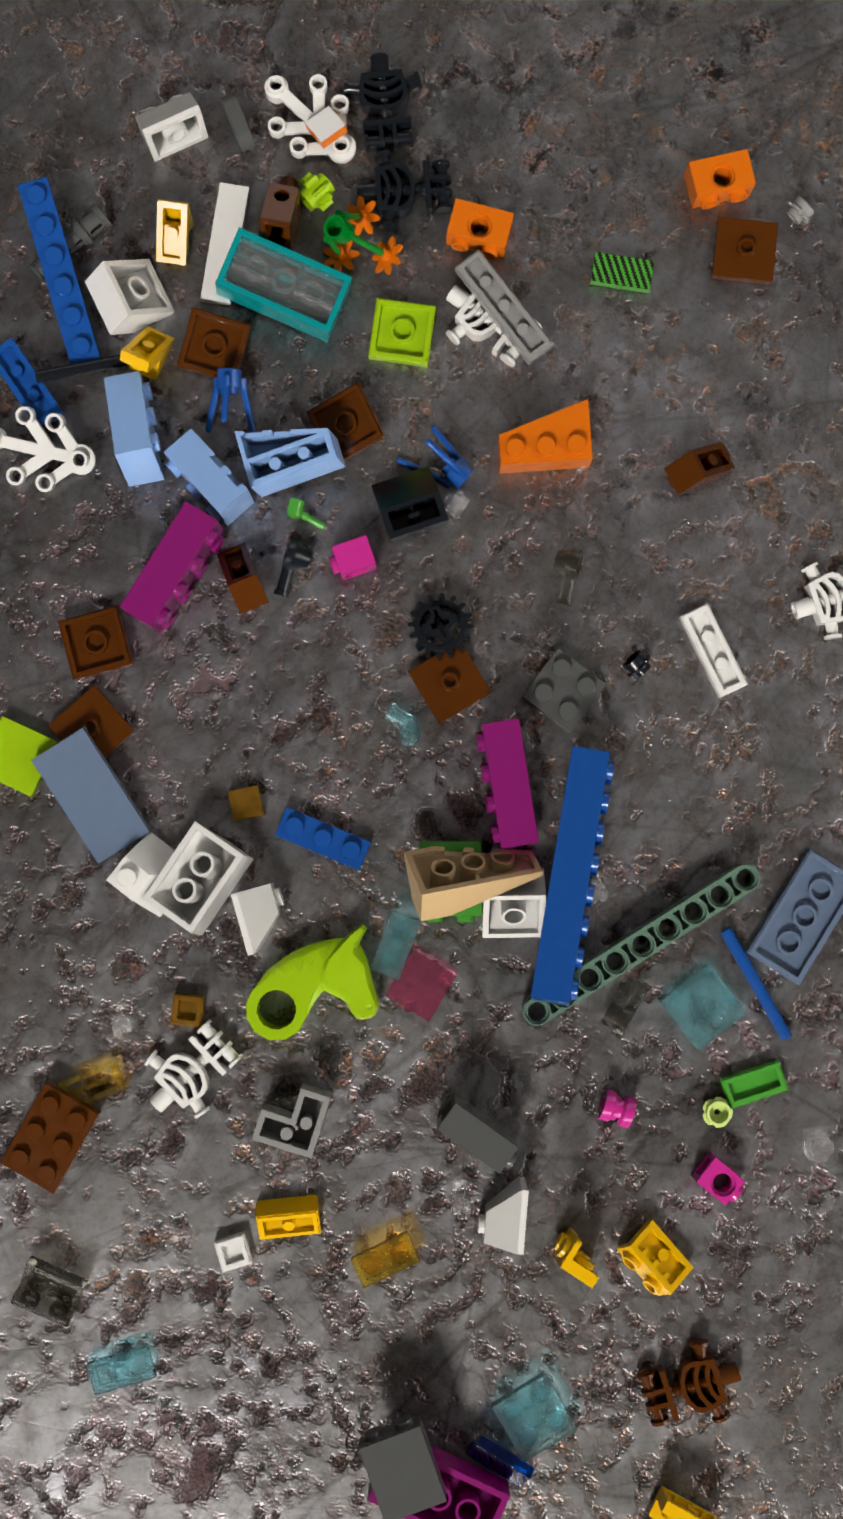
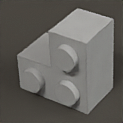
[251,1083,333,1159]

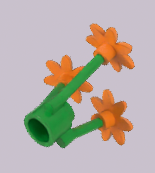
[322,195,403,275]

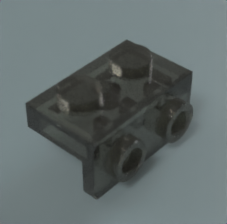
[11,1256,89,1327]

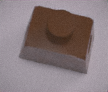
[259,176,301,251]

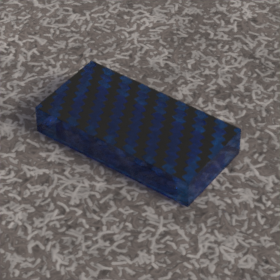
[465,1435,534,1487]

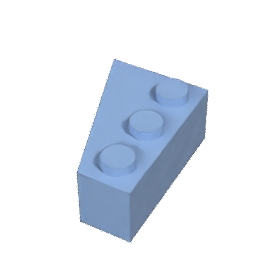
[104,371,164,487]
[234,428,346,497]
[163,429,254,526]

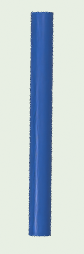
[720,927,792,1041]

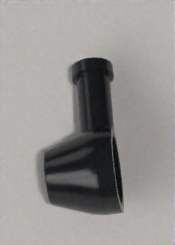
[274,539,312,597]

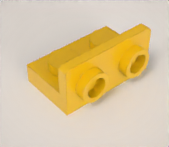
[617,1220,694,1296]
[553,1228,599,1289]
[648,1486,718,1519]

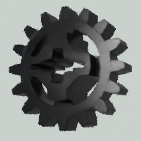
[407,593,474,661]

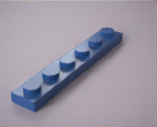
[17,177,101,364]

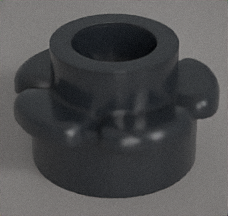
[622,650,651,678]

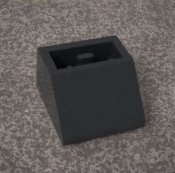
[371,466,449,543]

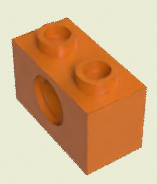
[684,149,756,209]
[446,198,514,259]

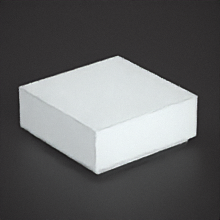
[214,1231,253,1273]

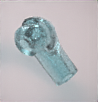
[384,705,420,747]

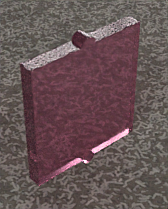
[386,949,457,1022]

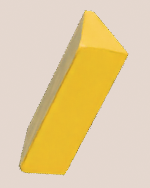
[256,1195,321,1240]

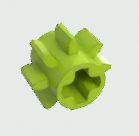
[299,172,335,212]

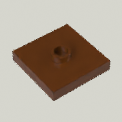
[711,217,778,285]
[177,307,252,378]
[306,382,387,461]
[58,605,134,681]
[408,644,491,724]
[48,686,136,758]

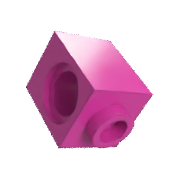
[328,535,377,580]
[691,1152,745,1206]

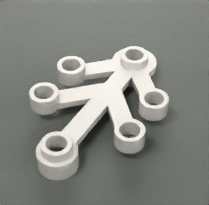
[264,74,356,164]
[0,406,96,492]

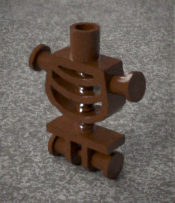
[636,1338,741,1427]

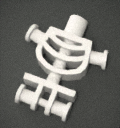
[445,285,543,367]
[791,562,843,640]
[144,1019,244,1119]

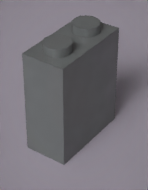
[437,1093,519,1174]
[359,1415,447,1519]

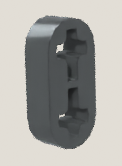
[220,93,255,153]

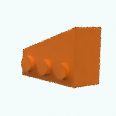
[497,399,593,474]

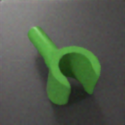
[287,498,326,530]

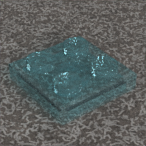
[659,964,747,1051]
[491,1371,578,1462]

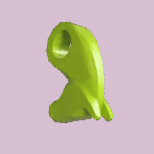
[246,924,379,1040]

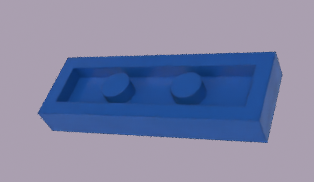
[0,338,65,429]
[275,807,371,870]

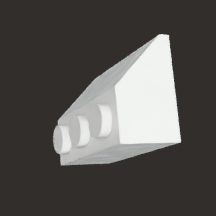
[142,821,253,935]

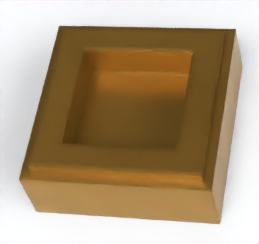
[228,785,265,821]
[170,992,206,1027]

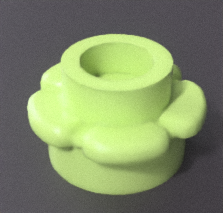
[702,1097,733,1128]

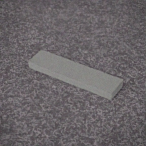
[455,249,553,365]

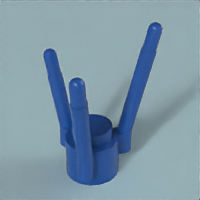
[205,368,256,433]
[396,426,473,489]

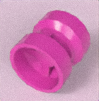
[598,1089,637,1129]

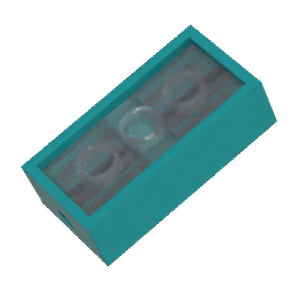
[215,227,352,343]

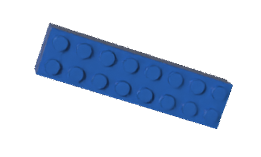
[531,746,615,1006]

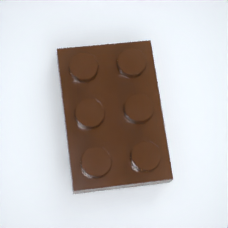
[0,1080,101,1194]

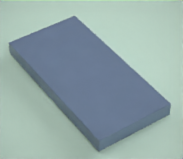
[31,727,151,864]
[745,848,843,985]

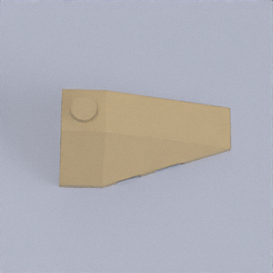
[404,846,543,921]

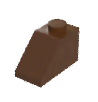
[664,442,735,495]
[217,542,269,614]

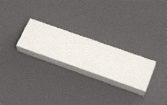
[200,182,250,306]

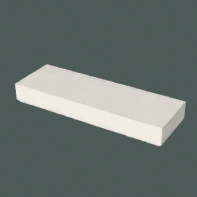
[679,603,748,698]

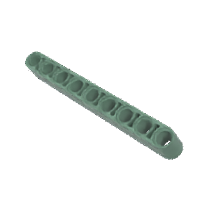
[521,864,760,1026]

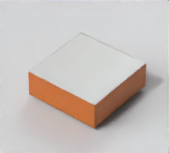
[305,106,348,149]

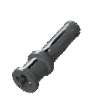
[29,204,112,281]

